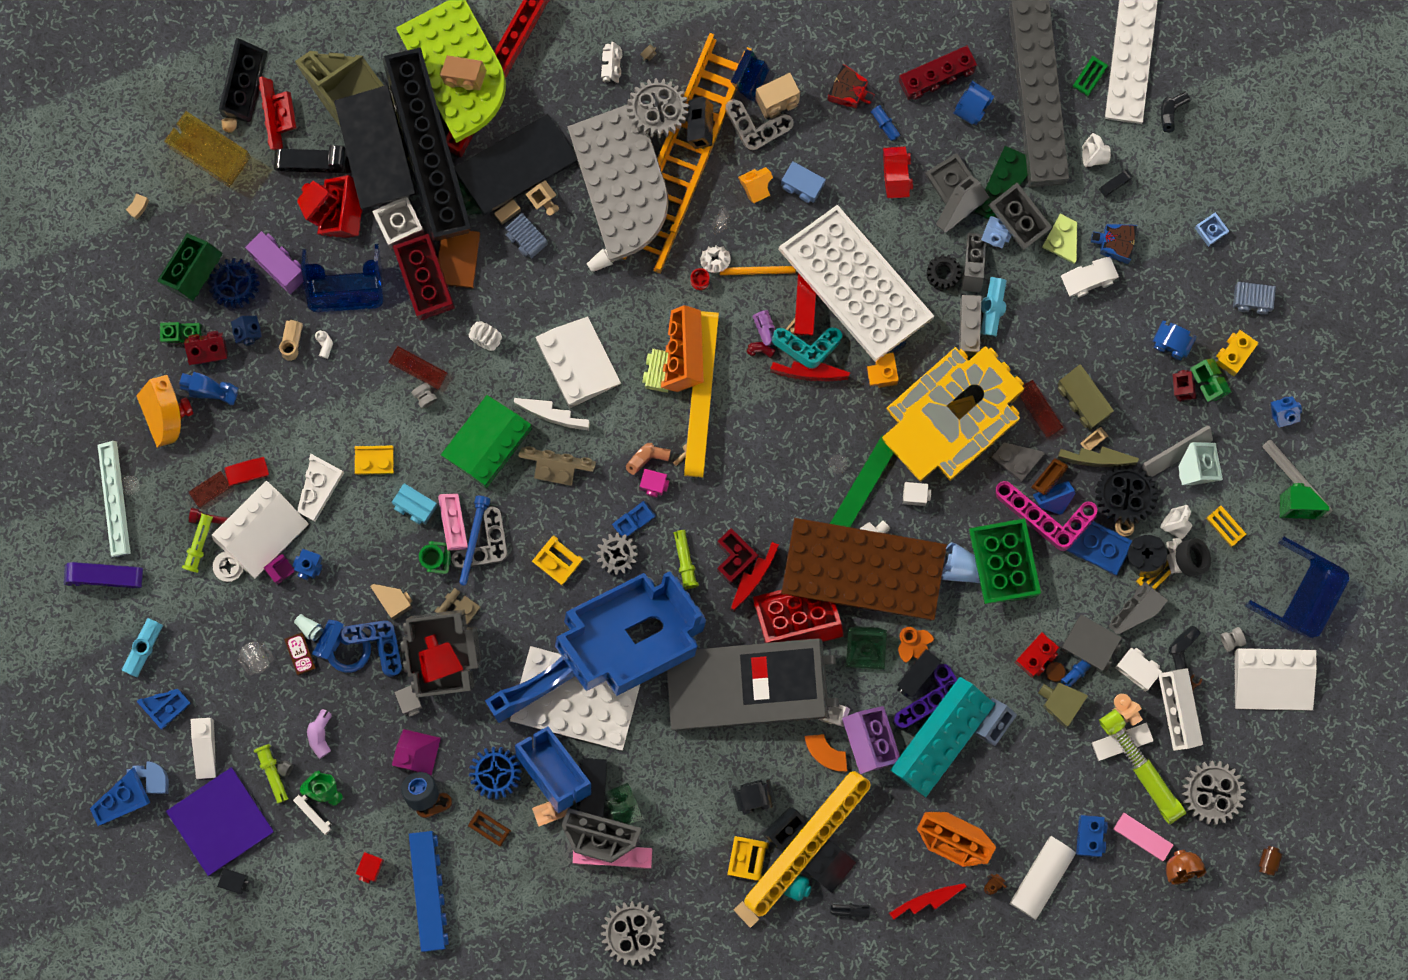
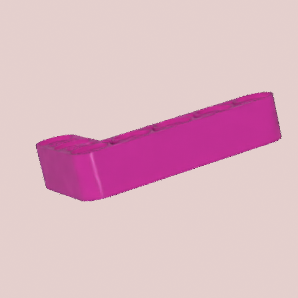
[996,481,1098,551]

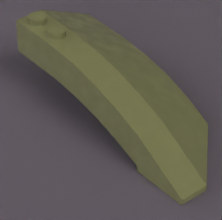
[295,51,412,170]

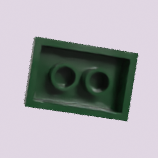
[157,233,223,301]

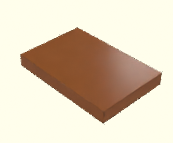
[438,231,481,288]

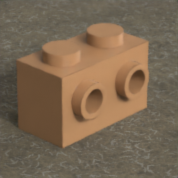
[440,55,487,90]

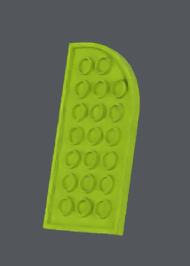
[396,0,506,143]

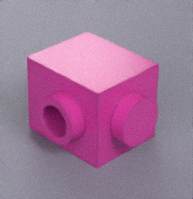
[640,469,670,497]

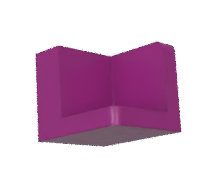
[263,554,295,585]

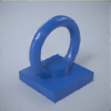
[312,620,371,673]

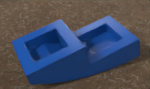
[612,501,656,538]

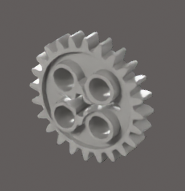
[627,78,689,138]
[1182,761,1246,825]
[601,901,664,966]

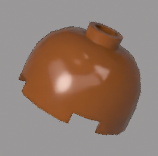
[1166,850,1207,885]

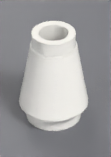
[587,249,614,273]

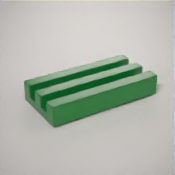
[1072,56,1108,97]

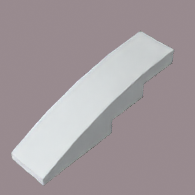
[514,398,590,431]

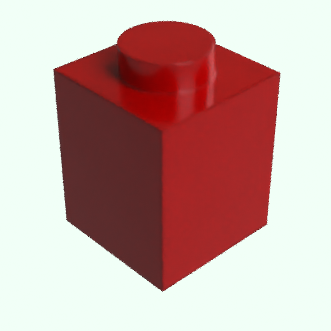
[356,852,384,884]

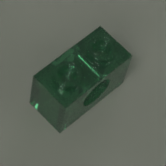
[606,783,643,825]

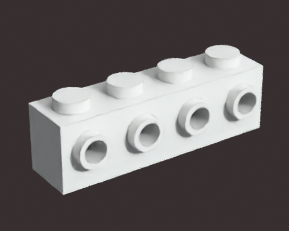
[1158,668,1203,751]

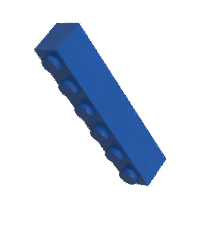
[409,831,449,952]

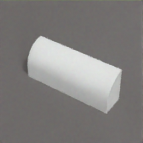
[1009,836,1076,920]

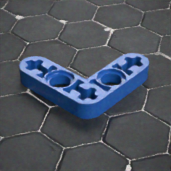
[338,621,402,677]

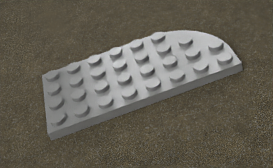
[567,105,668,262]

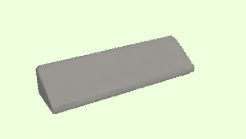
[1142,425,1213,477]

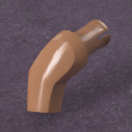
[626,443,671,475]

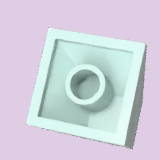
[1178,442,1223,485]

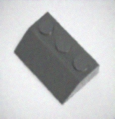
[989,183,1052,250]

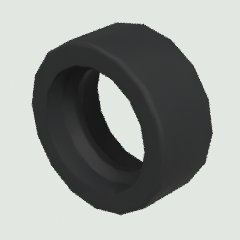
[1175,538,1211,577]

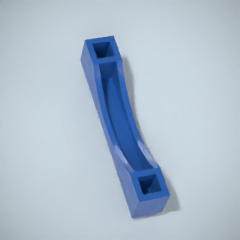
[485,656,575,723]

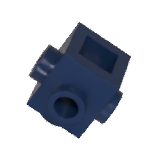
[231,315,262,346]

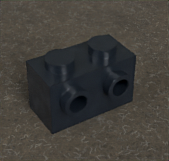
[762,807,808,851]

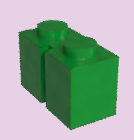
[1190,359,1231,402]

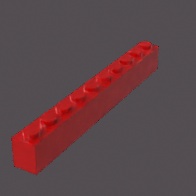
[446,0,549,158]

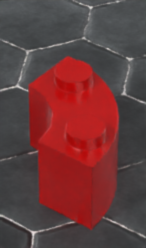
[883,147,913,198]

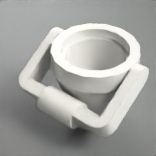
[1082,133,1110,167]
[1160,505,1192,539]

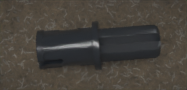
[830,903,870,918]

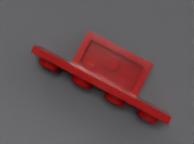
[259,77,296,151]

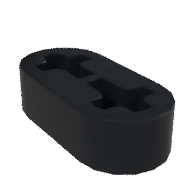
[1099,169,1133,197]

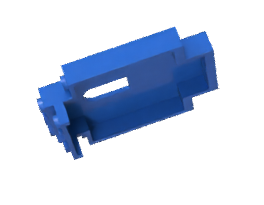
[555,571,706,696]

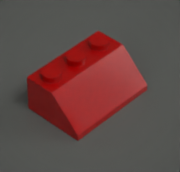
[317,175,362,238]

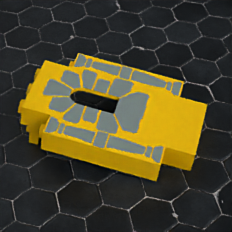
[882,346,1024,482]

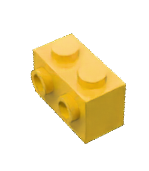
[1216,330,1258,376]

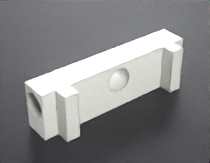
[293,795,332,835]

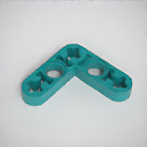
[772,327,842,368]

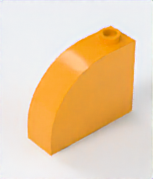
[136,375,181,447]

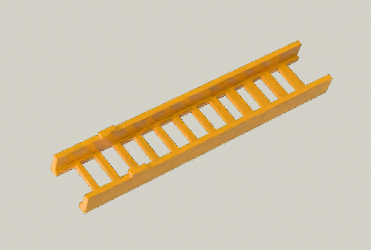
[621,33,752,274]

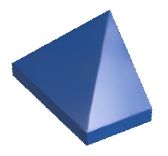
[1033,481,1076,515]

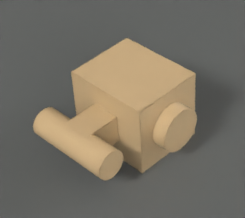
[526,180,559,215]

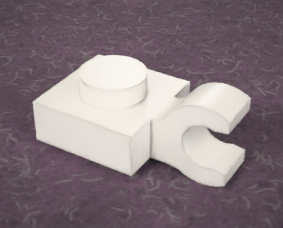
[1166,538,1182,574]

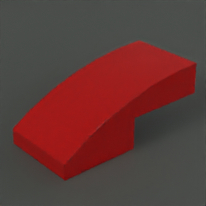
[224,457,269,486]

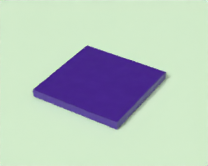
[166,767,274,876]

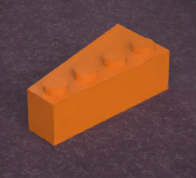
[661,305,704,392]

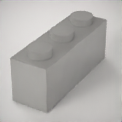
[959,295,981,356]

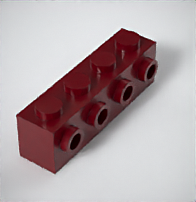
[898,45,977,100]

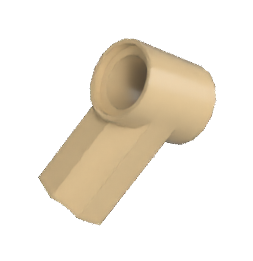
[279,320,303,361]

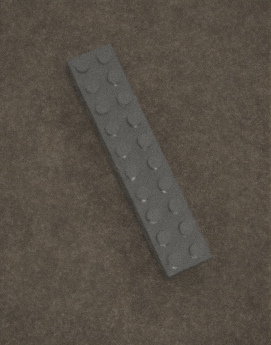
[1009,0,1069,188]

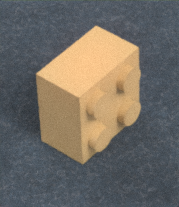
[755,73,800,119]

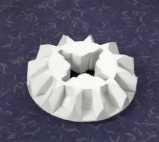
[700,245,731,273]
[213,552,243,582]

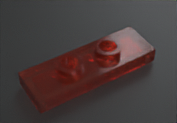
[388,346,448,390]
[1019,380,1063,438]

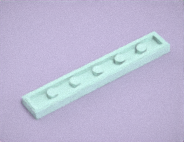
[98,441,131,558]

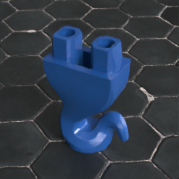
[179,372,239,405]

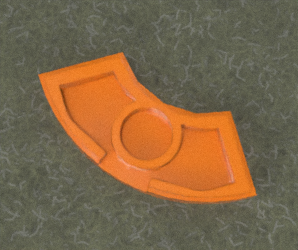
[804,734,847,772]

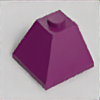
[392,729,441,776]

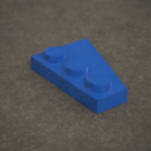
[90,767,150,826]

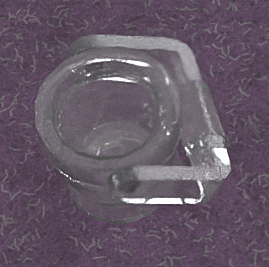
[238,641,274,675]

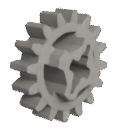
[596,533,638,575]

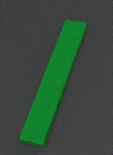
[830,435,894,527]

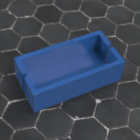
[515,726,591,814]

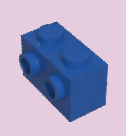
[1076,815,1107,857]

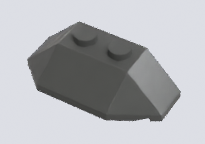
[561,808,642,863]

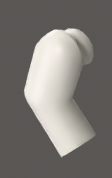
[315,330,333,359]

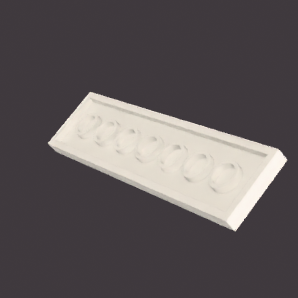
[1105,0,1157,124]

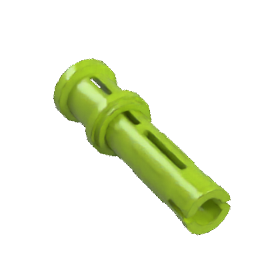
[181,513,213,573]
[673,530,699,590]
[253,744,289,804]

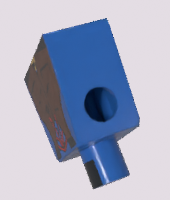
[1091,224,1137,264]

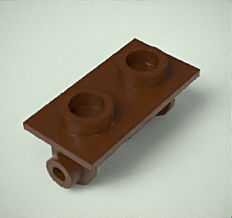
[984,874,1007,895]

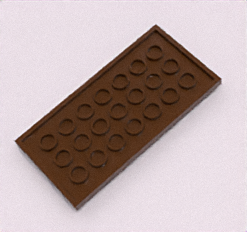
[781,518,947,621]

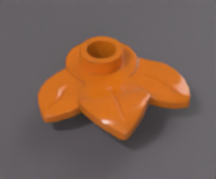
[898,627,934,663]

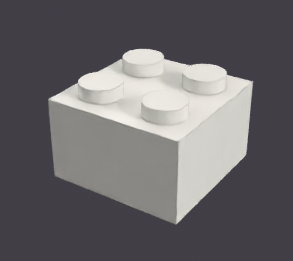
[372,197,424,250]

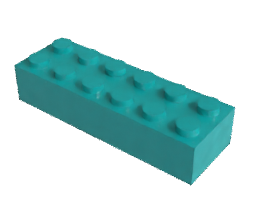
[890,677,995,798]

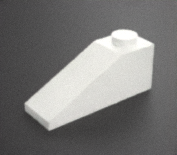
[191,718,216,779]

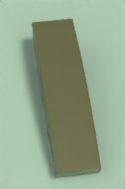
[1057,446,1139,467]

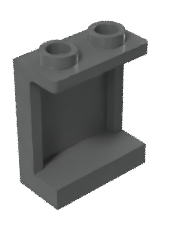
[1060,615,1122,673]

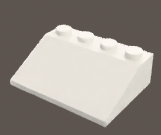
[536,317,621,408]
[212,481,309,579]
[1235,649,1316,710]

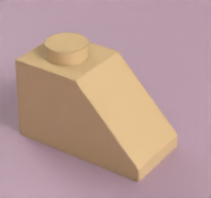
[370,584,412,620]

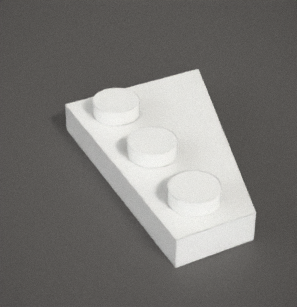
[297,453,344,522]

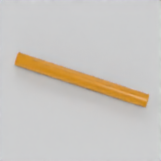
[720,266,796,275]

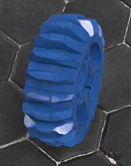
[469,747,522,800]

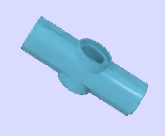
[980,277,1007,337]
[122,618,163,678]

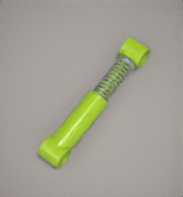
[1099,709,1186,825]

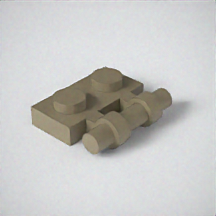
[434,588,481,625]

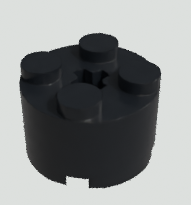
[1128,535,1167,578]
[732,778,776,815]

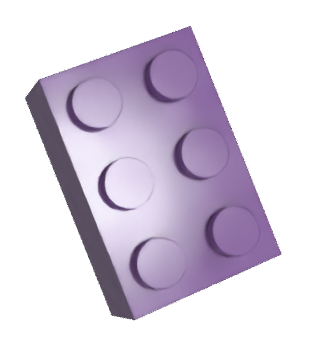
[245,231,306,294]
[842,706,900,774]

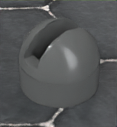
[277,761,294,778]

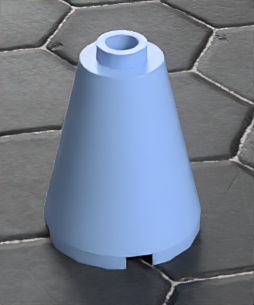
[941,542,980,583]

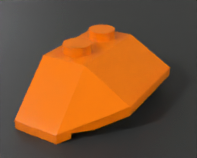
[917,812,996,867]

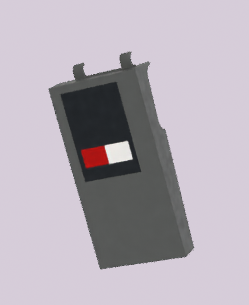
[667,638,840,731]

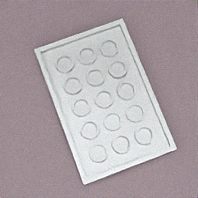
[510,646,640,751]

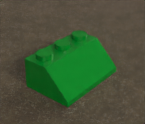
[1280,483,1329,520]

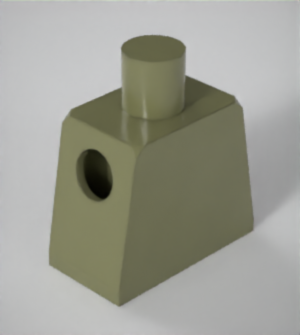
[1038,683,1088,728]

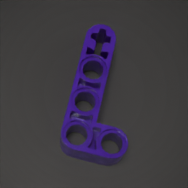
[64,562,143,588]
[893,664,957,729]

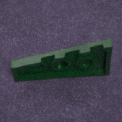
[975,146,1028,219]

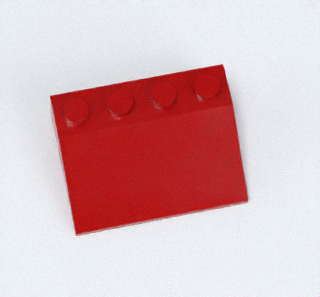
[753,590,843,643]

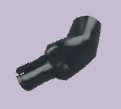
[1161,91,1191,133]
[1168,626,1201,670]

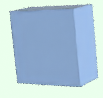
[1195,212,1229,247]

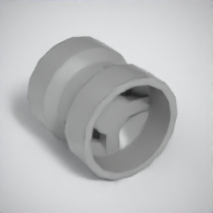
[411,383,437,409]
[1220,627,1246,652]

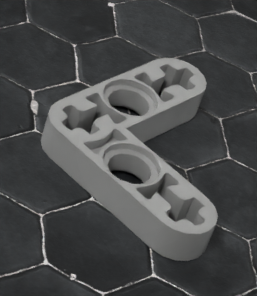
[725,99,794,150]
[452,507,507,569]

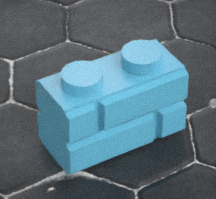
[392,483,438,525]

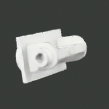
[601,42,622,83]

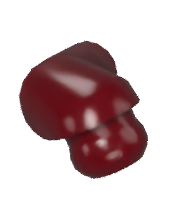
[746,341,776,358]

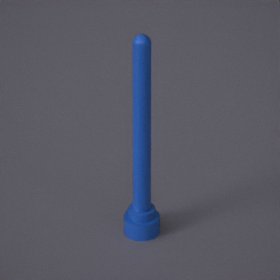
[459,495,490,586]

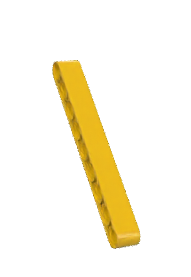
[684,311,719,478]
[744,771,871,916]

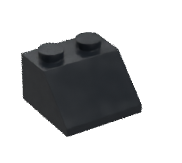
[803,839,856,893]

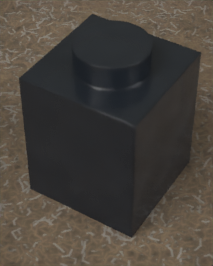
[217,868,250,894]

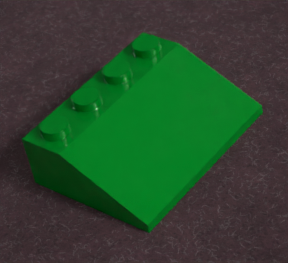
[441,395,532,489]
[969,518,1041,604]

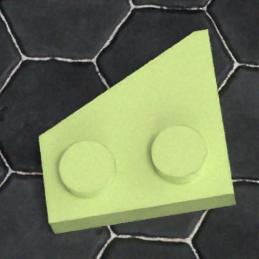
[1042,214,1077,264]

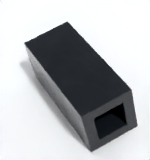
[687,97,713,149]
[896,649,941,697]

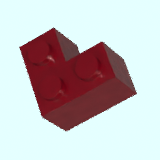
[717,528,758,585]

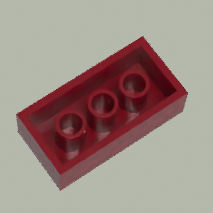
[393,234,455,321]

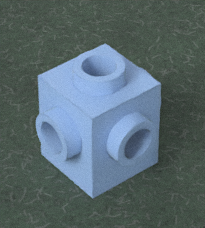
[981,216,1012,248]

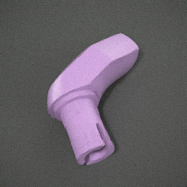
[307,709,332,759]

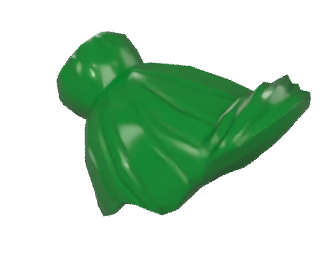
[300,771,343,806]

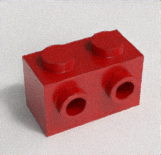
[1014,632,1059,678]

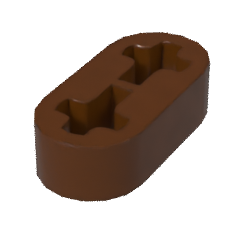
[416,793,452,818]

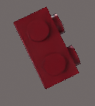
[184,331,228,365]

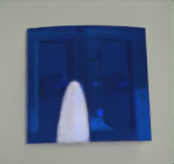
[731,49,770,102]

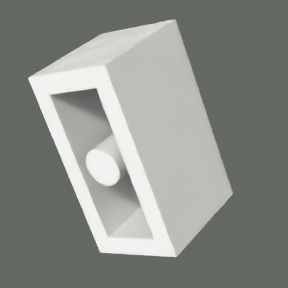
[1115,648,1162,692]

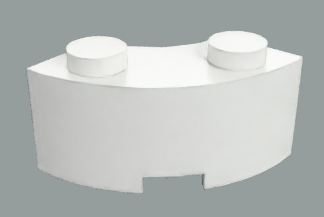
[1061,257,1119,298]

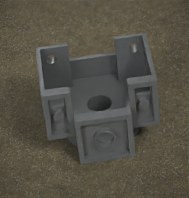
[401,609,482,697]

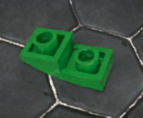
[160,322,202,343]

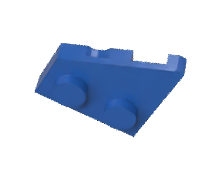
[137,689,191,729]

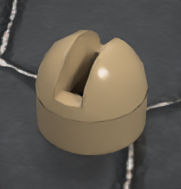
[221,118,237,133]

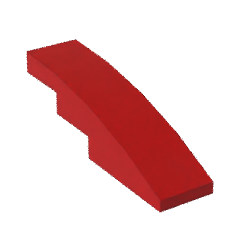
[794,273,816,336]
[770,361,850,381]
[730,542,779,612]
[888,883,967,920]

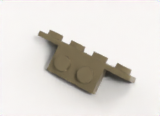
[518,446,596,486]

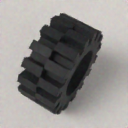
[926,254,961,291]

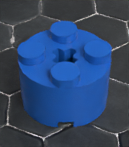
[953,81,994,125]
[1152,321,1197,361]

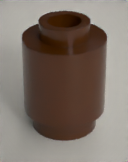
[1259,846,1283,876]

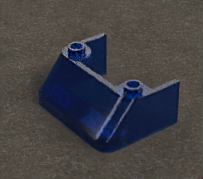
[301,244,384,312]

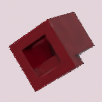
[1173,370,1197,401]

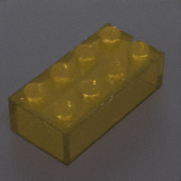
[164,111,251,188]

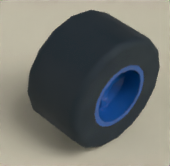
[401,772,439,811]

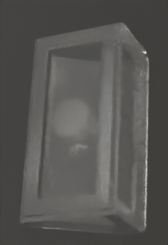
[712,205,730,235]

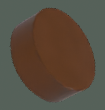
[1045,662,1065,682]

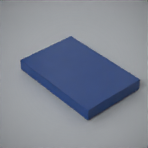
[1066,521,1132,576]

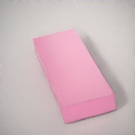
[438,494,468,550]
[1113,813,1173,862]

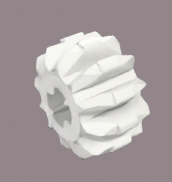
[468,321,502,351]

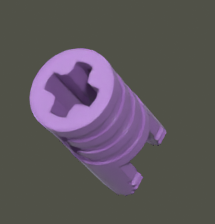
[752,310,775,346]

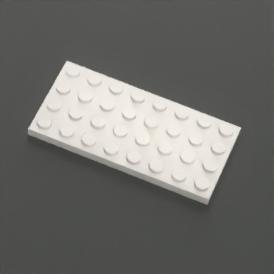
[778,205,934,362]

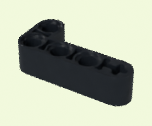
[274,145,348,173]

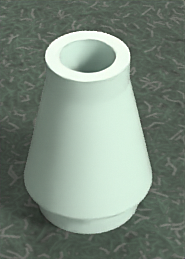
[294,614,323,641]

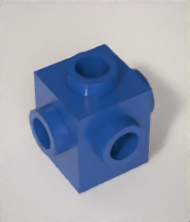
[1271,396,1302,428]
[293,549,322,580]

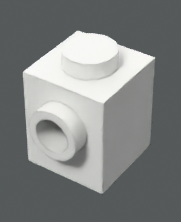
[903,482,931,506]

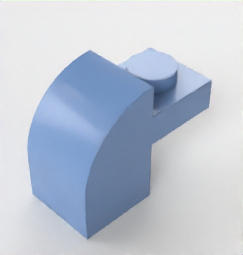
[127,761,169,794]

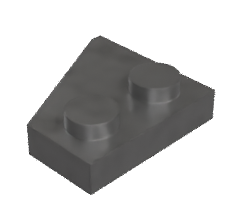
[992,443,1045,482]

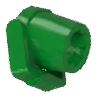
[419,541,451,574]

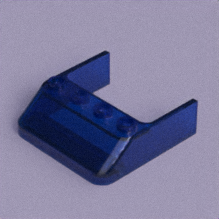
[1245,536,1349,638]

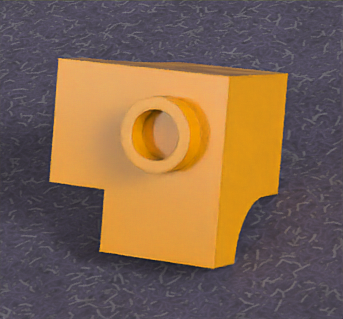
[738,167,773,203]
[867,353,899,388]

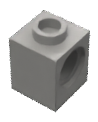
[395,686,422,717]

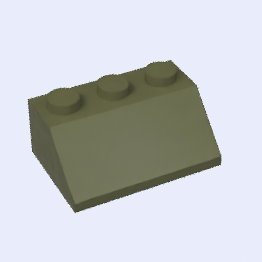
[1057,364,1114,431]

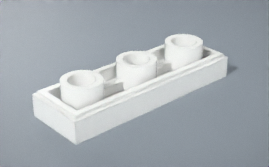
[1091,723,1153,761]

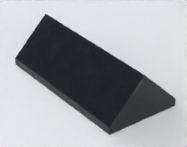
[219,38,268,122]

